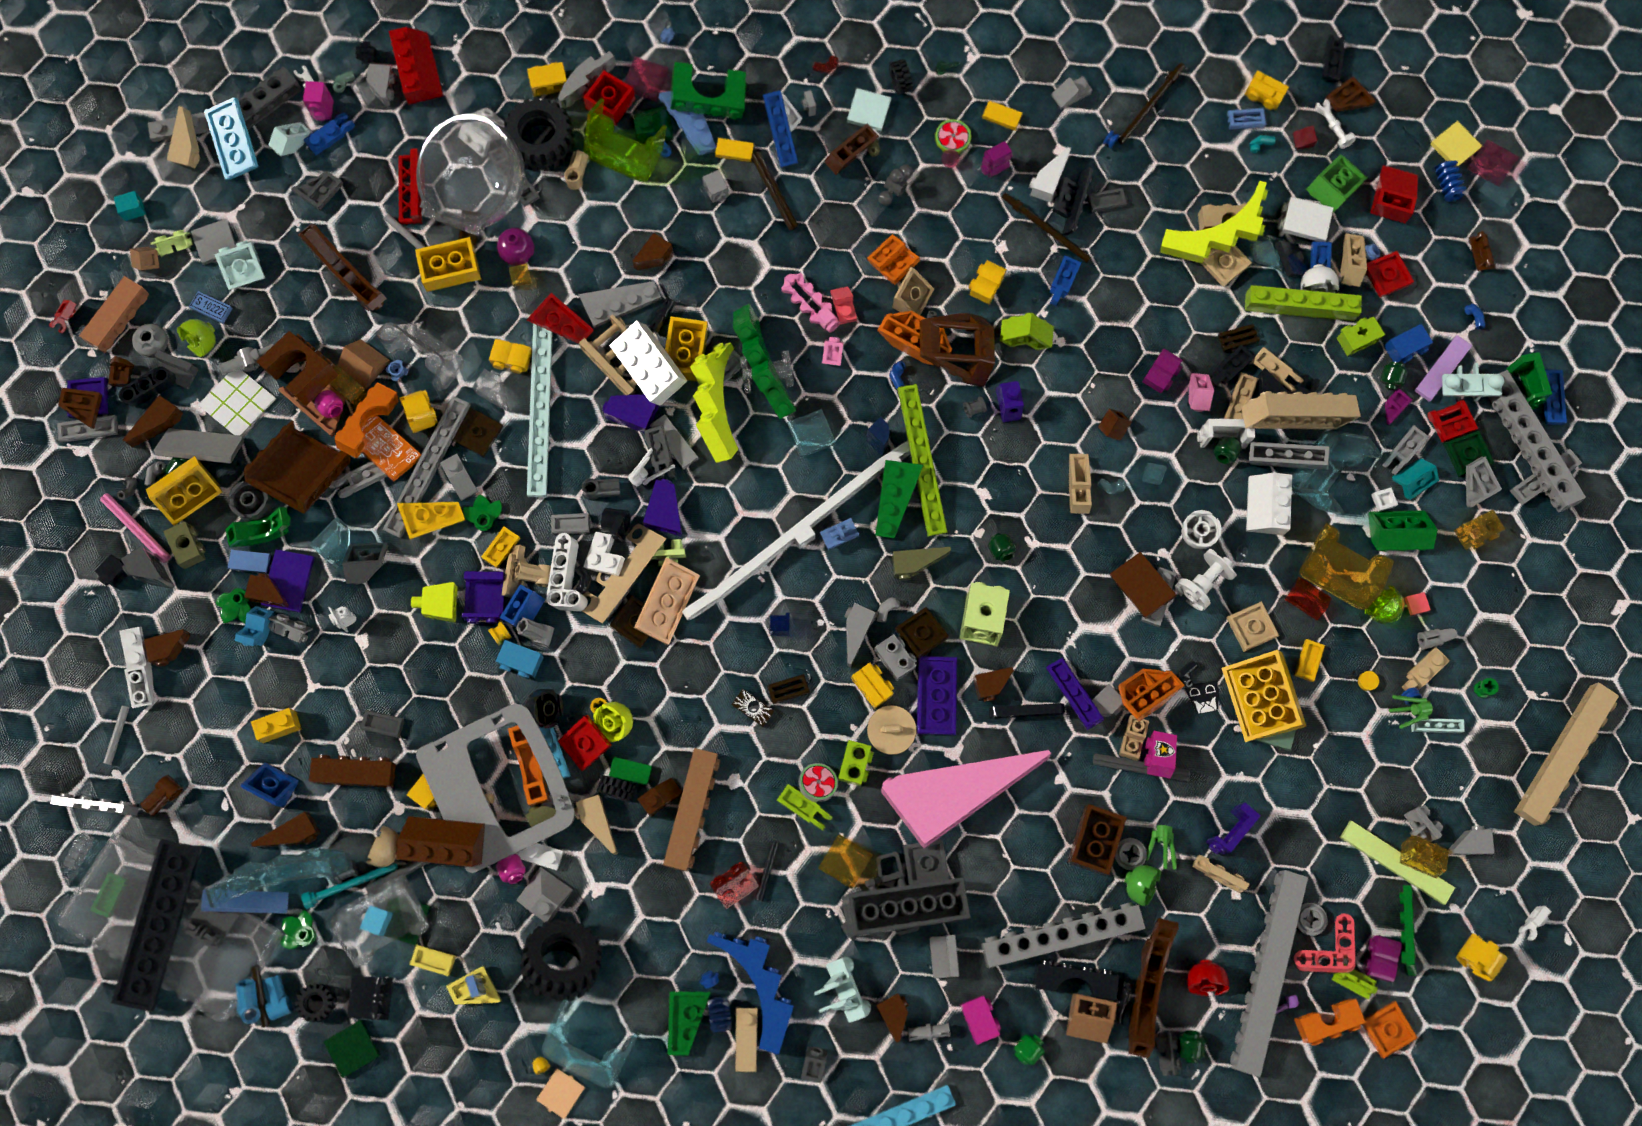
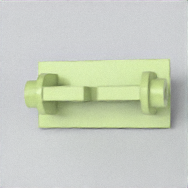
[150,230,193,256]

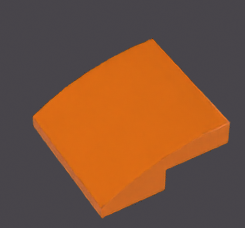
[867,234,920,285]

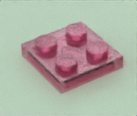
[624,57,669,101]
[1467,139,1519,187]

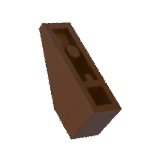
[824,123,879,175]
[123,395,183,448]
[251,811,321,848]

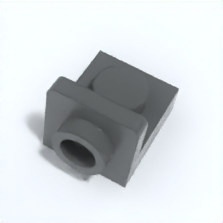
[801,1047,827,1083]

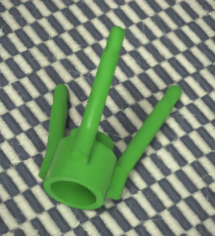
[1388,695,1433,729]
[1146,825,1177,870]

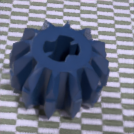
[708,997,731,1033]

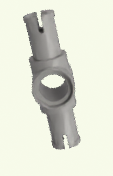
[219,344,273,375]

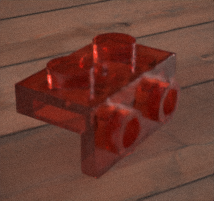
[710,861,759,909]

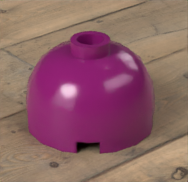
[497,228,535,266]

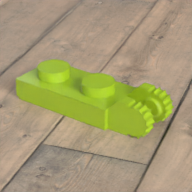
[777,784,832,831]

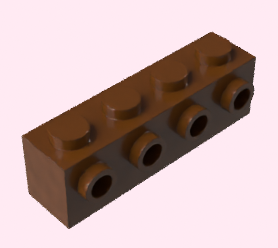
[309,755,396,788]

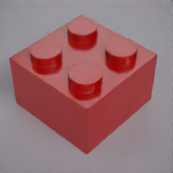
[583,71,636,126]

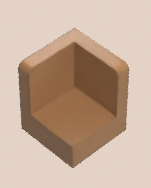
[130,247,159,270]

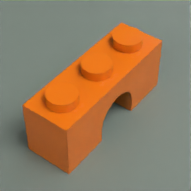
[1294,999,1366,1046]

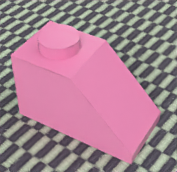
[1189,373,1214,412]

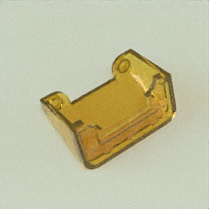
[1299,523,1394,610]

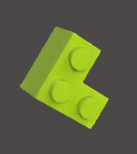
[1000,313,1054,350]

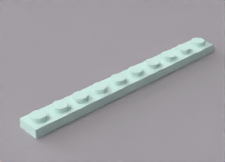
[527,324,553,497]

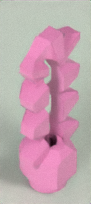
[781,273,840,333]

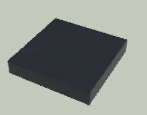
[1275,241,1308,279]

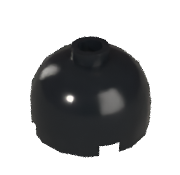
[524,689,563,728]

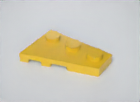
[397,502,465,540]

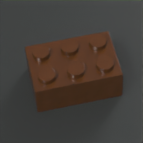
[1067,804,1127,876]

